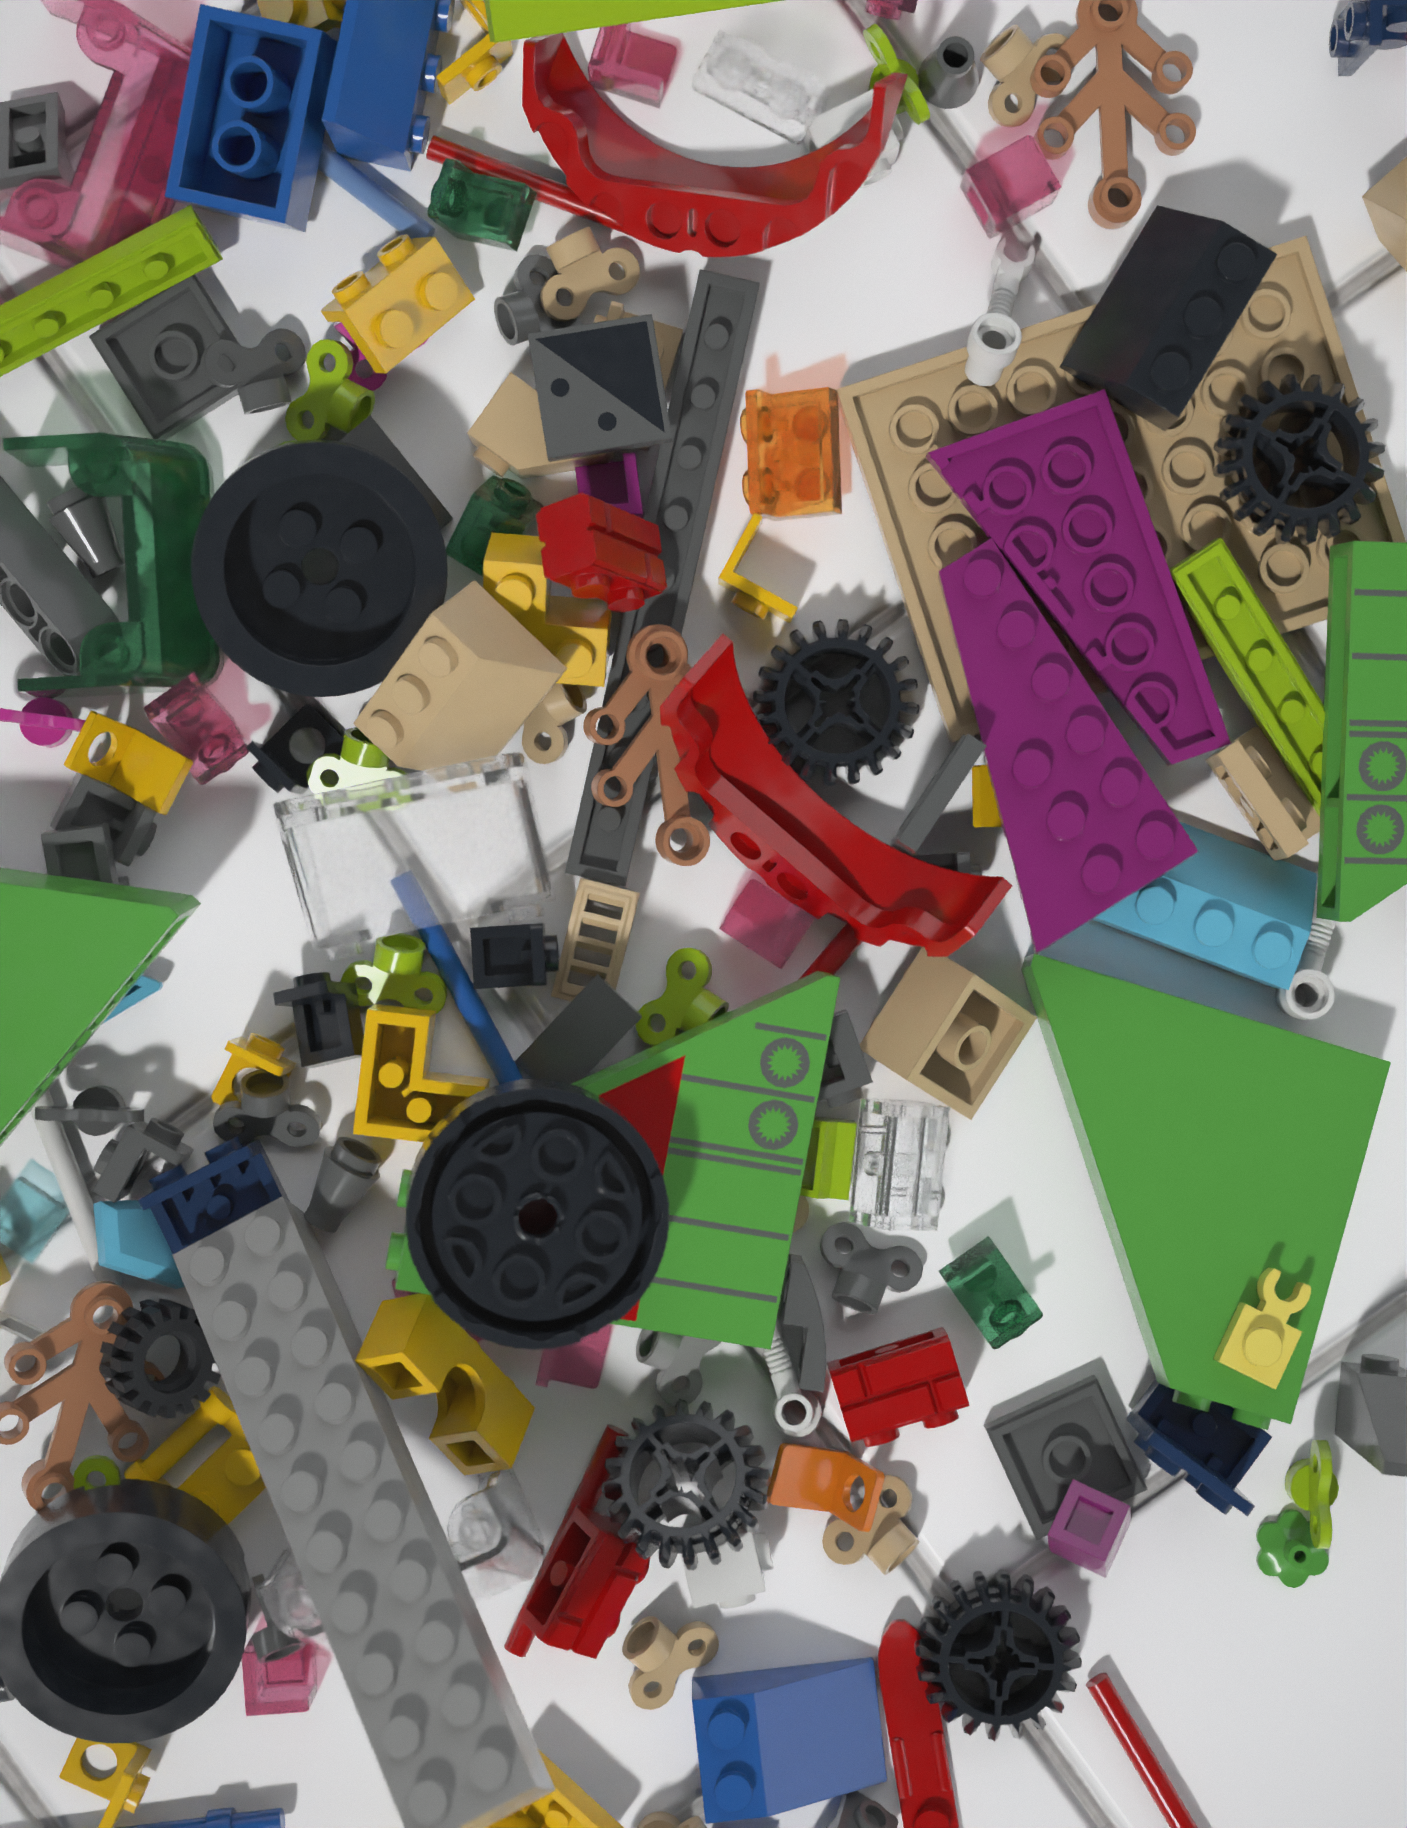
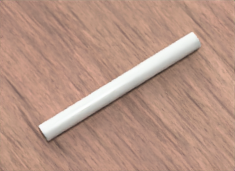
[30,1089,124,1285]

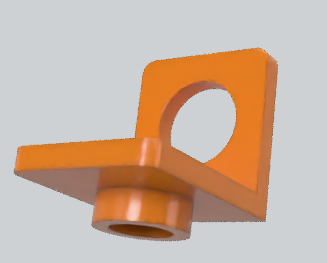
[766,1442,885,1532]

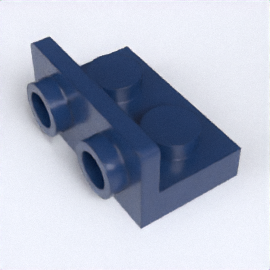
[1329,0,1407,76]

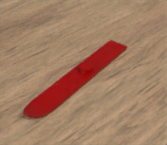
[878,1619,959,1828]

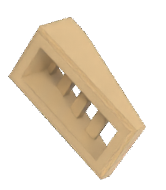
[551,878,641,1002]

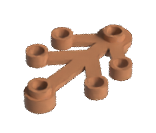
[1030,0,1196,229]
[583,624,710,866]
[0,1281,165,1512]

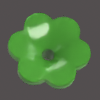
[1256,1509,1329,1588]

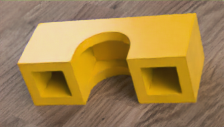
[355,1293,535,1476]

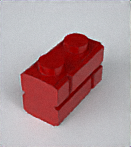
[536,492,667,612]
[827,1327,970,1447]
[518,1505,651,1659]

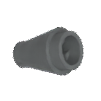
[918,36,979,109]
[46,481,127,579]
[304,1137,382,1233]

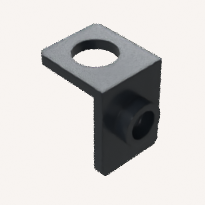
[246,704,344,795]

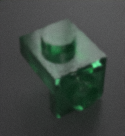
[427,158,537,252]
[446,475,544,577]
[938,1236,1043,1349]

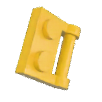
[124,1386,266,1525]

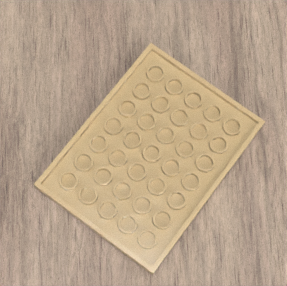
[835,236,1406,743]

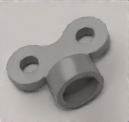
[636,1329,721,1406]

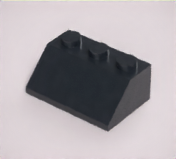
[1059,205,1277,431]

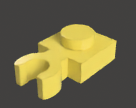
[1213,1267,1311,1390]

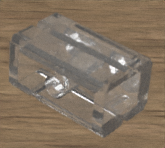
[848,1098,951,1231]

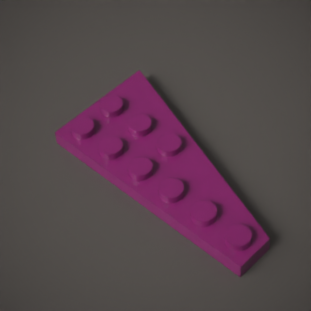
[925,389,1231,766]
[938,538,1198,955]

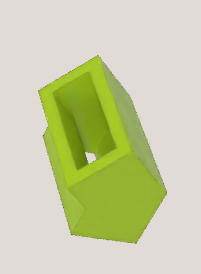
[800,1116,857,1200]

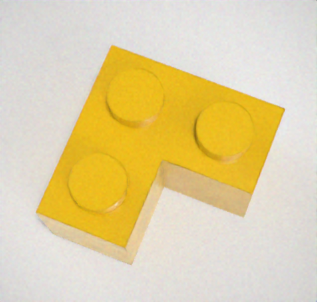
[483,532,612,687]
[353,1003,490,1142]

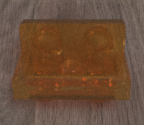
[740,387,842,521]

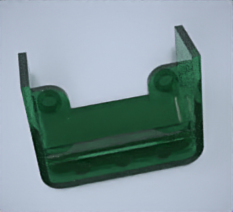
[3,432,224,699]

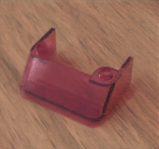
[0,0,192,270]

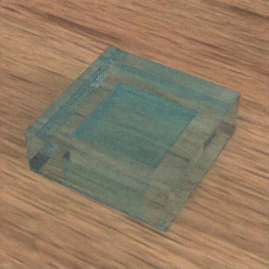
[0,1176,70,1263]

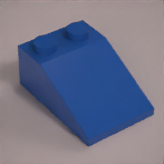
[692,1657,887,1824]

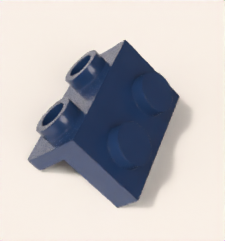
[138,1136,290,1254]

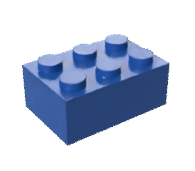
[165,4,338,233]

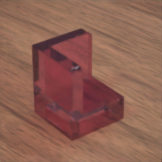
[588,23,677,109]
[959,135,1062,240]
[718,879,815,969]
[535,1324,612,1389]
[242,1628,319,1716]

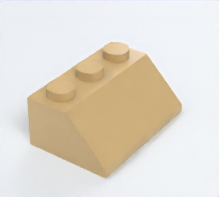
[353,580,567,780]

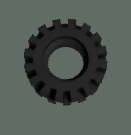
[100,1298,221,1419]

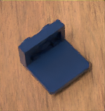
[1126,1378,1272,1516]

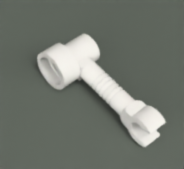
[965,237,1036,386]
[1275,868,1336,1020]
[762,1317,822,1437]

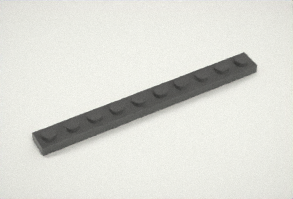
[565,269,760,887]

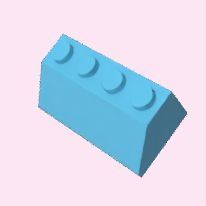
[1092,821,1317,990]

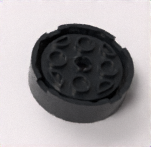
[191,439,448,697]
[405,1079,669,1350]
[0,1479,252,1743]

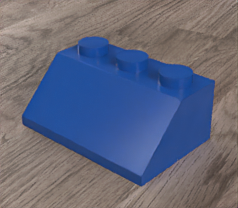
[322,0,455,172]

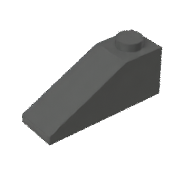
[1334,1354,1407,1477]

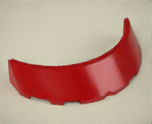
[522,33,907,257]
[660,633,1012,957]

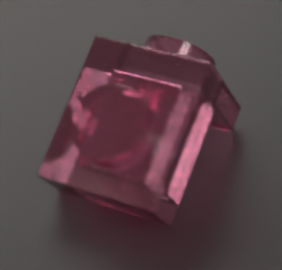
[143,672,249,785]

